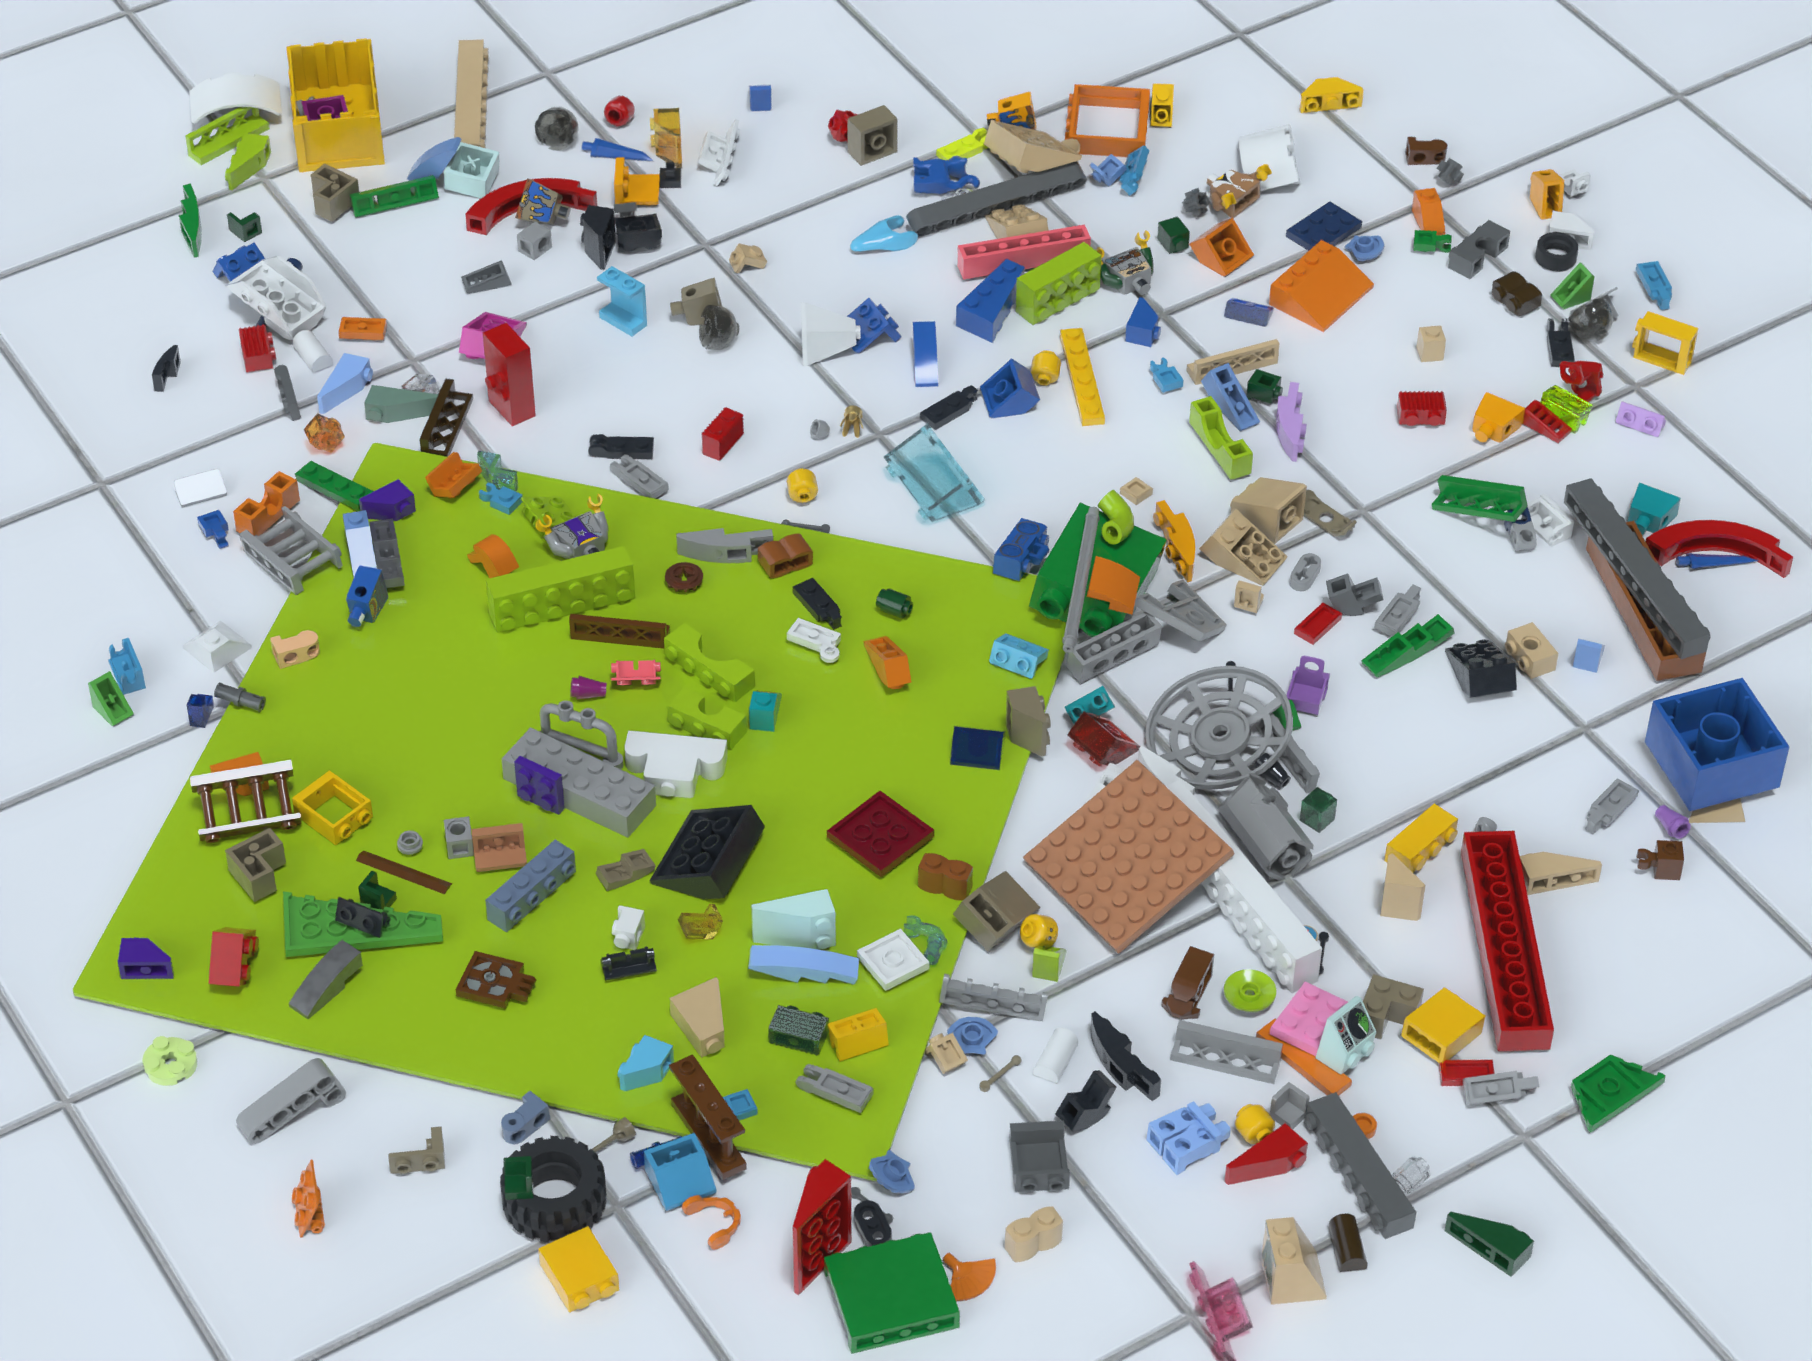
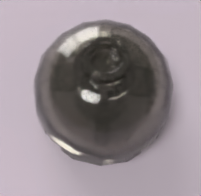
[535,107,579,151]
[1568,298,1614,341]
[699,305,739,350]

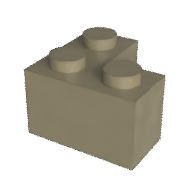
[311,164,359,222]
[225,828,286,902]
[1363,974,1424,1040]

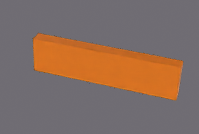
[1256,1018,1352,1096]

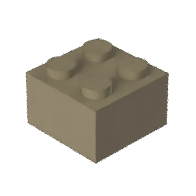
[848,105,898,166]

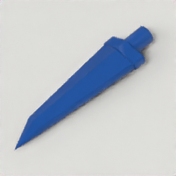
[582,138,654,161]
[1676,553,1758,568]

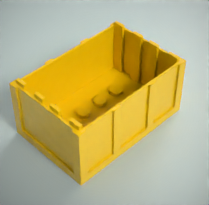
[286,38,385,173]

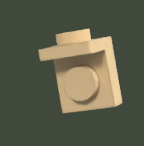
[1234,580,1264,613]
[925,1033,968,1074]

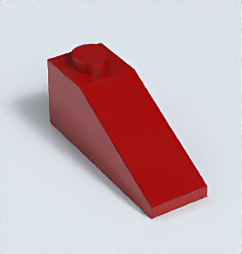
[1224,1123,1308,1185]

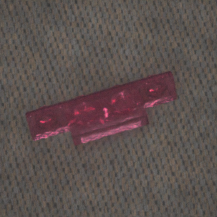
[1189,1261,1253,1361]

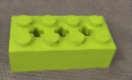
[1016,242,1102,325]

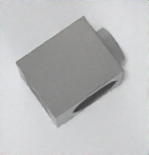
[517,222,552,260]
[444,817,474,859]

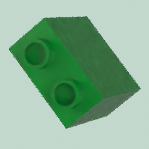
[1029,502,1167,637]

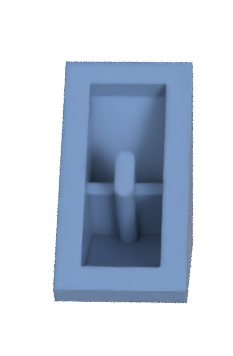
[1573,639,1605,673]

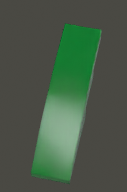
[179,183,201,258]
[1361,614,1455,677]

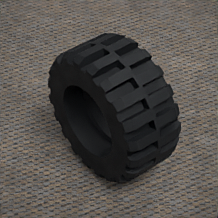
[500,1136,607,1243]

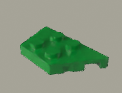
[1571,1054,1666,1132]

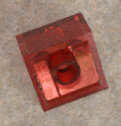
[1067,711,1141,767]

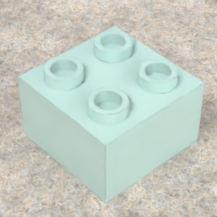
[444,142,499,198]

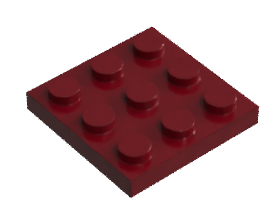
[827,791,934,877]

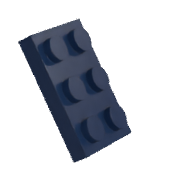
[1286,201,1362,251]

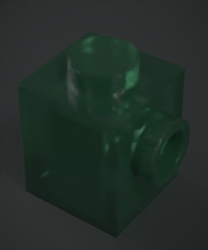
[1300,787,1337,833]

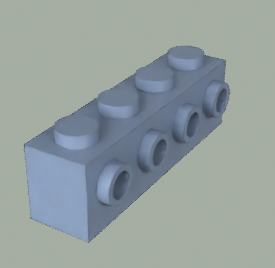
[485,840,576,933]

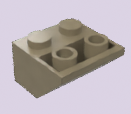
[1006,686,1051,756]

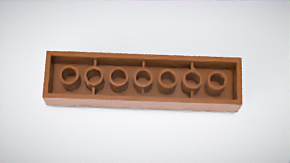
[1586,521,1706,681]

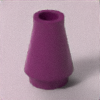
[570,675,607,700]

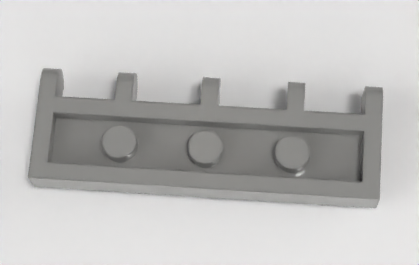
[939,974,1048,1021]

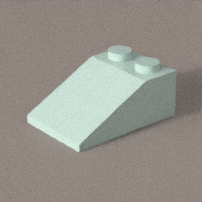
[751,889,836,950]

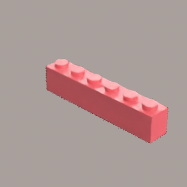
[957,225,1091,280]

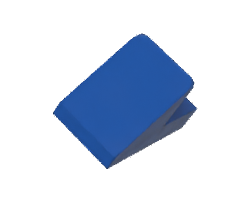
[749,85,772,111]

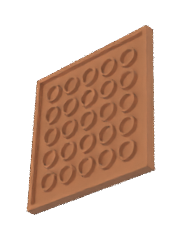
[1023,760,1235,954]

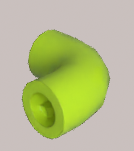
[1098,490,1134,544]

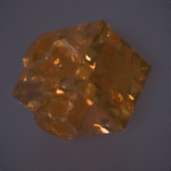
[303,413,345,453]

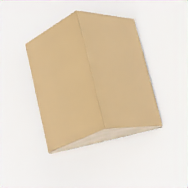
[1380,853,1426,921]

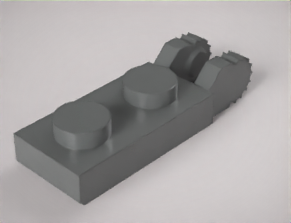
[274,365,301,421]

